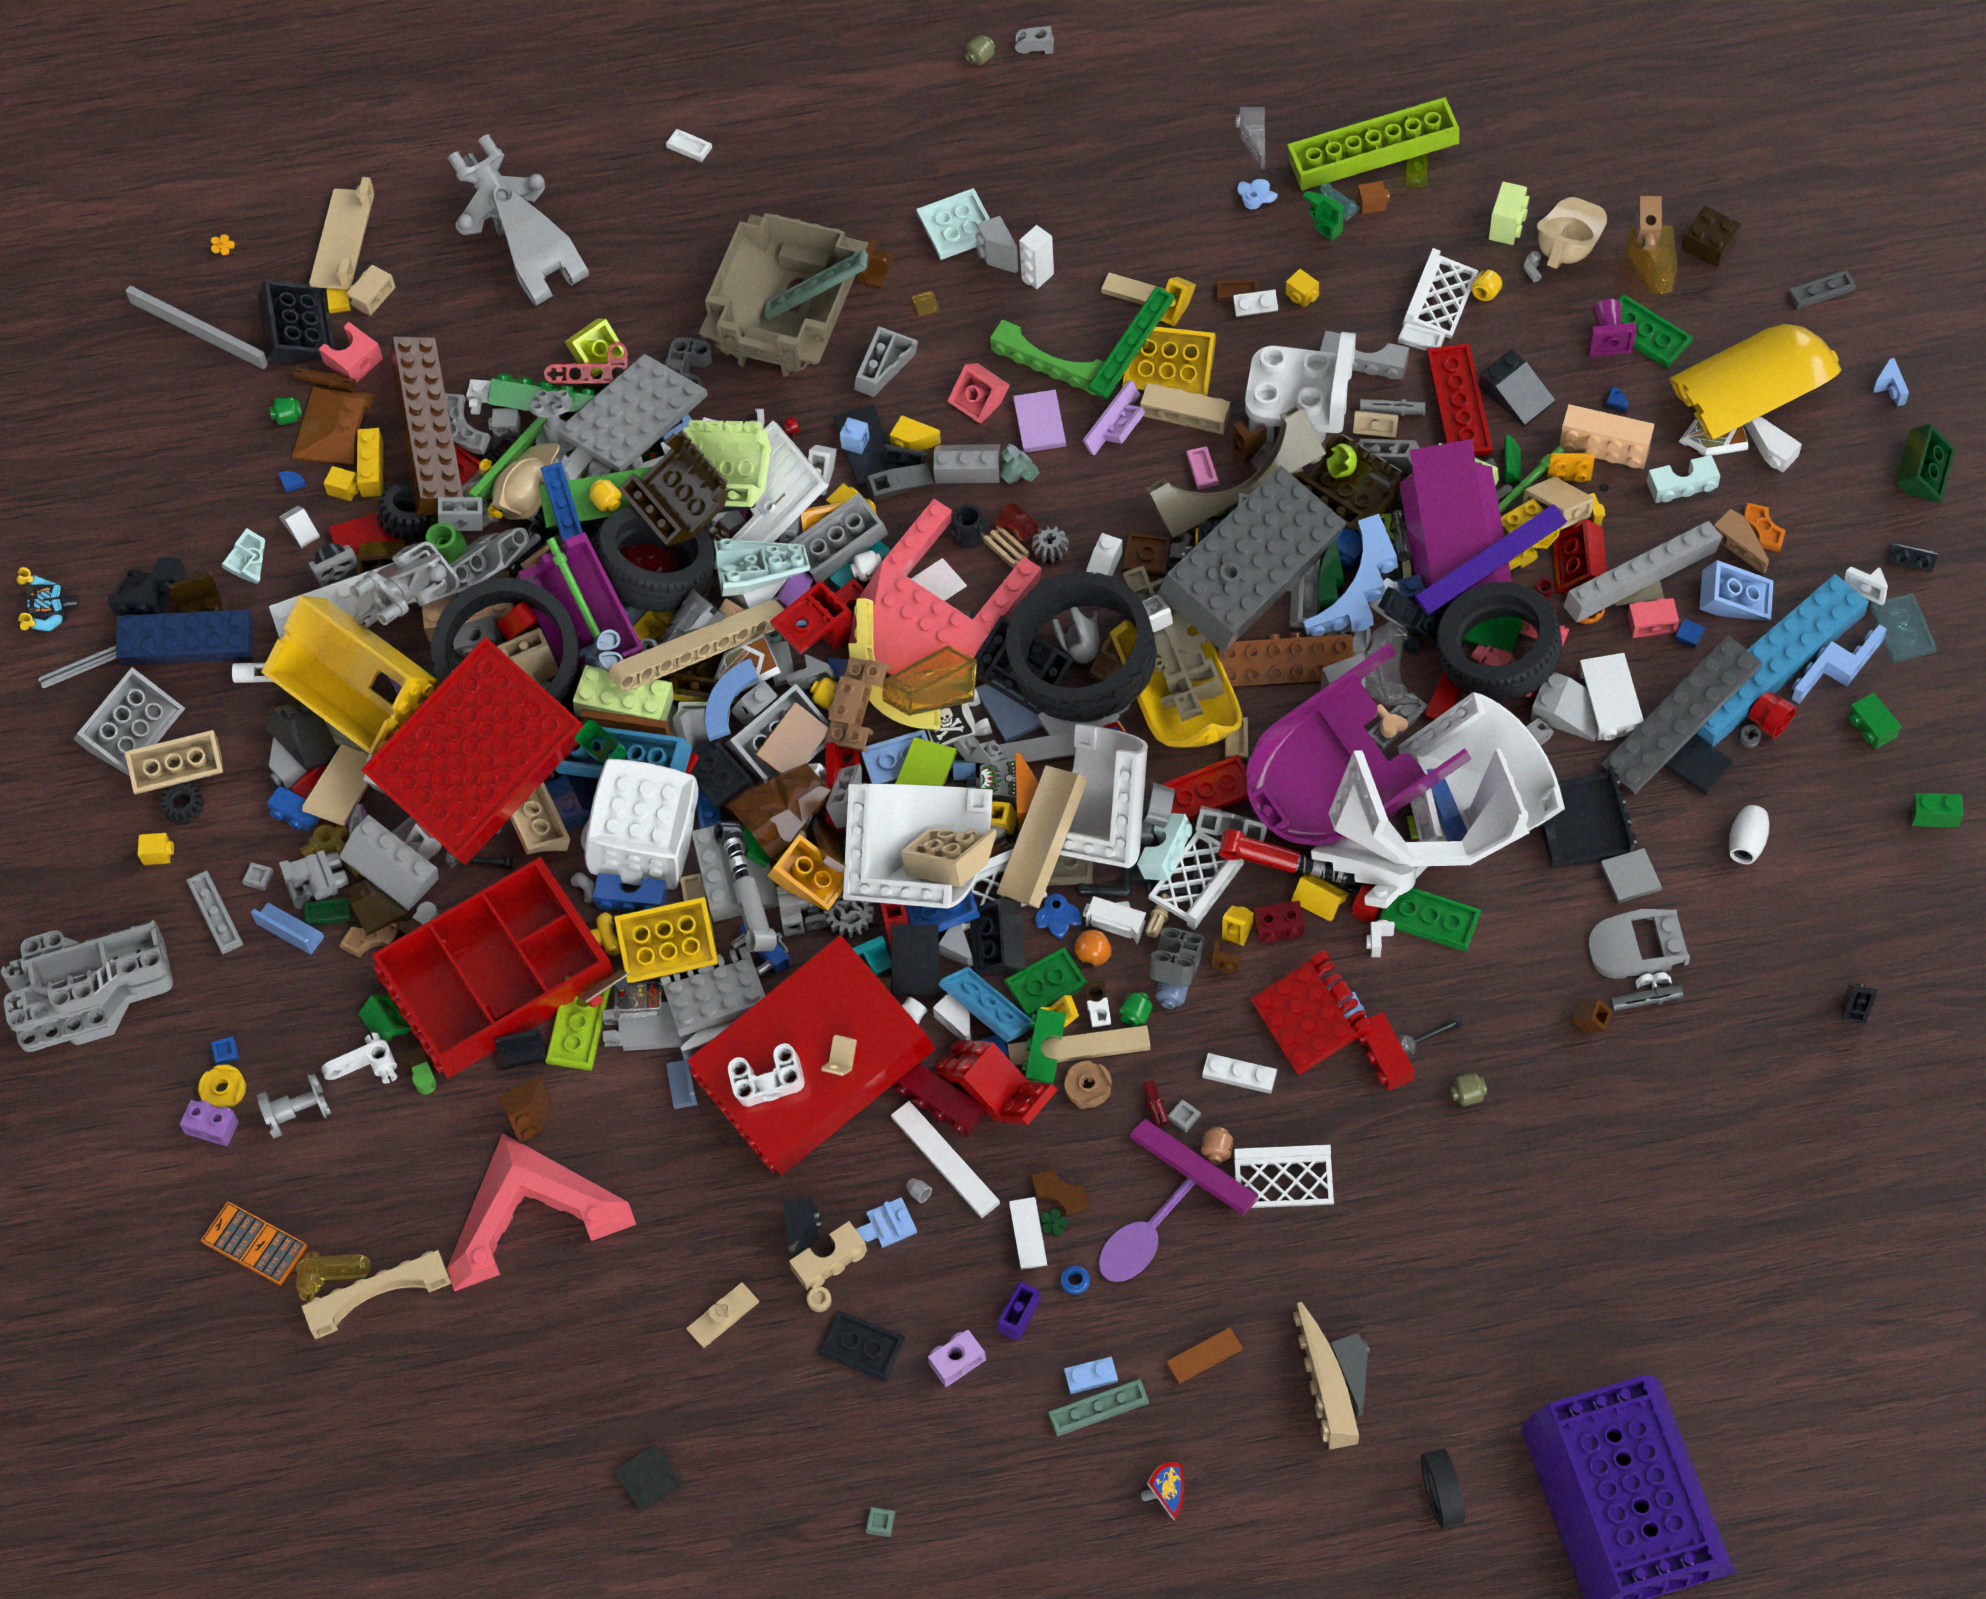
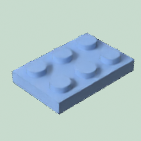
[860,729,928,784]

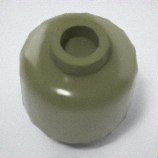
[965,35,995,65]
[1450,1073,1487,1106]

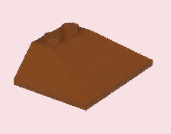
[292,387,375,466]

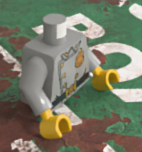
[462,459,503,528]

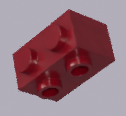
[1254,901,1305,943]

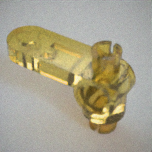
[299,825,364,881]
[296,1252,371,1301]

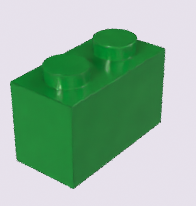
[1848,692,1901,749]
[1911,793,1963,828]

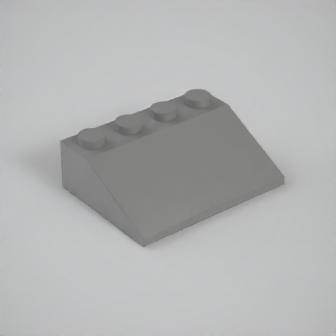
[73,667,185,776]
[725,684,830,781]
[691,826,779,922]

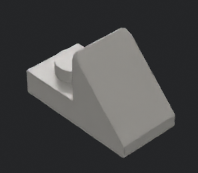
[786,654,837,691]

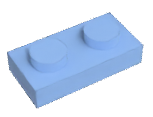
[1064,1357,1118,1394]

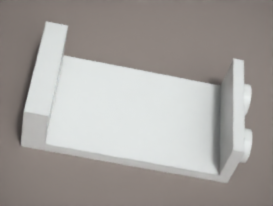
[1578,653,1644,741]

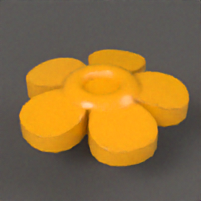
[211,234,235,256]

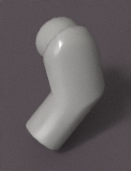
[1523,251,1542,282]
[570,872,595,903]

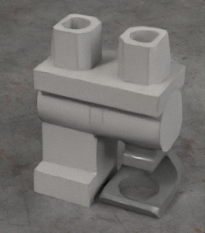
[279,850,349,909]
[776,886,828,937]

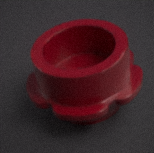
[1533,578,1555,599]

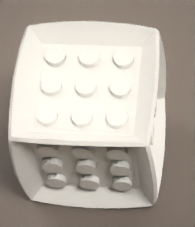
[581,759,698,890]

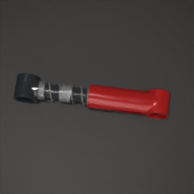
[1219,829,1363,893]

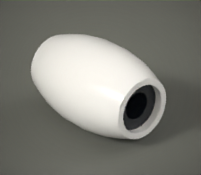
[1729,805,1769,864]

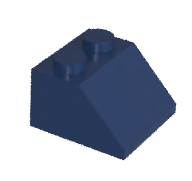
[545,775,596,831]

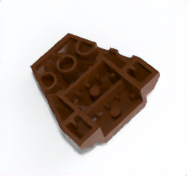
[723,763,831,861]

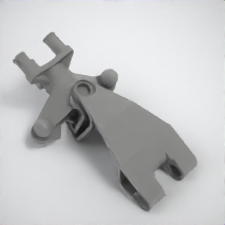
[447,134,589,306]
[350,528,529,629]

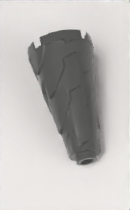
[658,589,726,646]

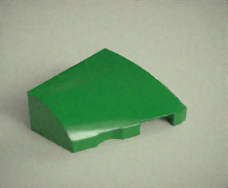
[1303,191,1344,241]

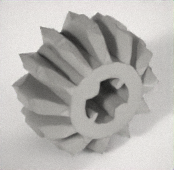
[1031,525,1069,564]

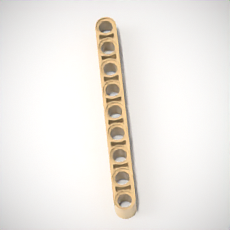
[608,600,784,691]

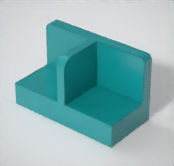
[852,936,892,976]

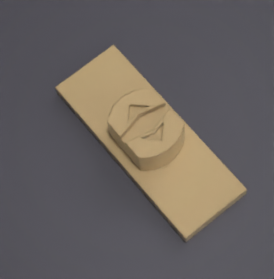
[686,1282,759,1349]

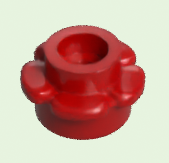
[783,416,800,437]

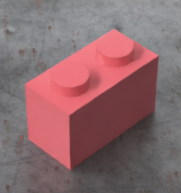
[1627,598,1679,638]

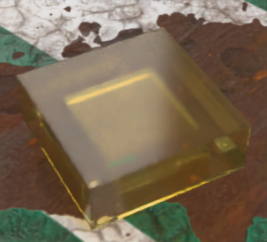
[912,290,939,316]

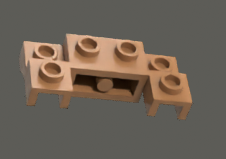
[826,657,892,753]

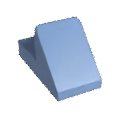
[1873,358,1909,407]

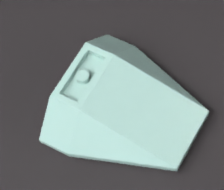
[714,539,810,596]

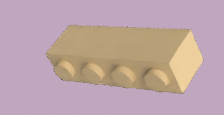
[1140,383,1230,434]

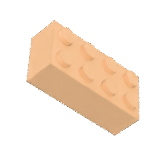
[1559,404,1654,469]

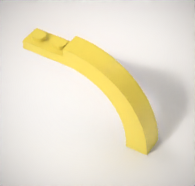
[849,598,941,731]

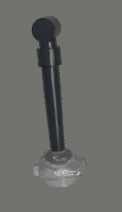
[446,850,513,869]
[1399,1015,1463,1055]

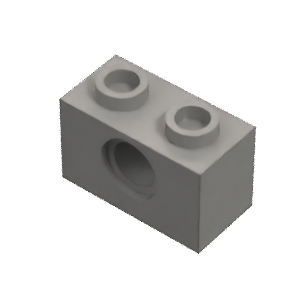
[453,615,503,659]

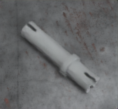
[1360,399,1426,417]

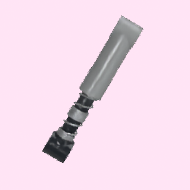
[714,821,777,952]

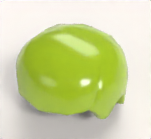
[1326,443,1357,478]

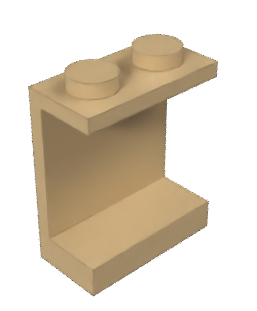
[1523,477,1594,530]

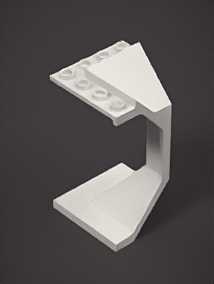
[1328,748,1529,867]

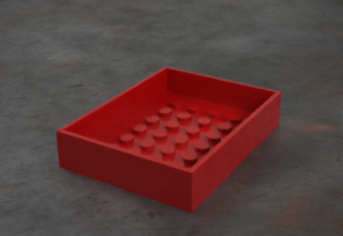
[361,636,584,866]

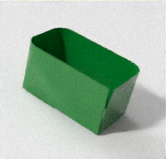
[575,720,627,765]

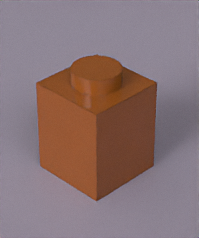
[1357,181,1390,214]

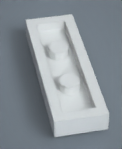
[1202,1053,1277,1094]

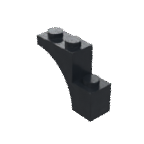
[107,558,187,616]

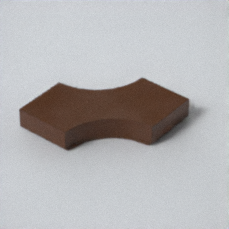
[1031,1170,1090,1216]

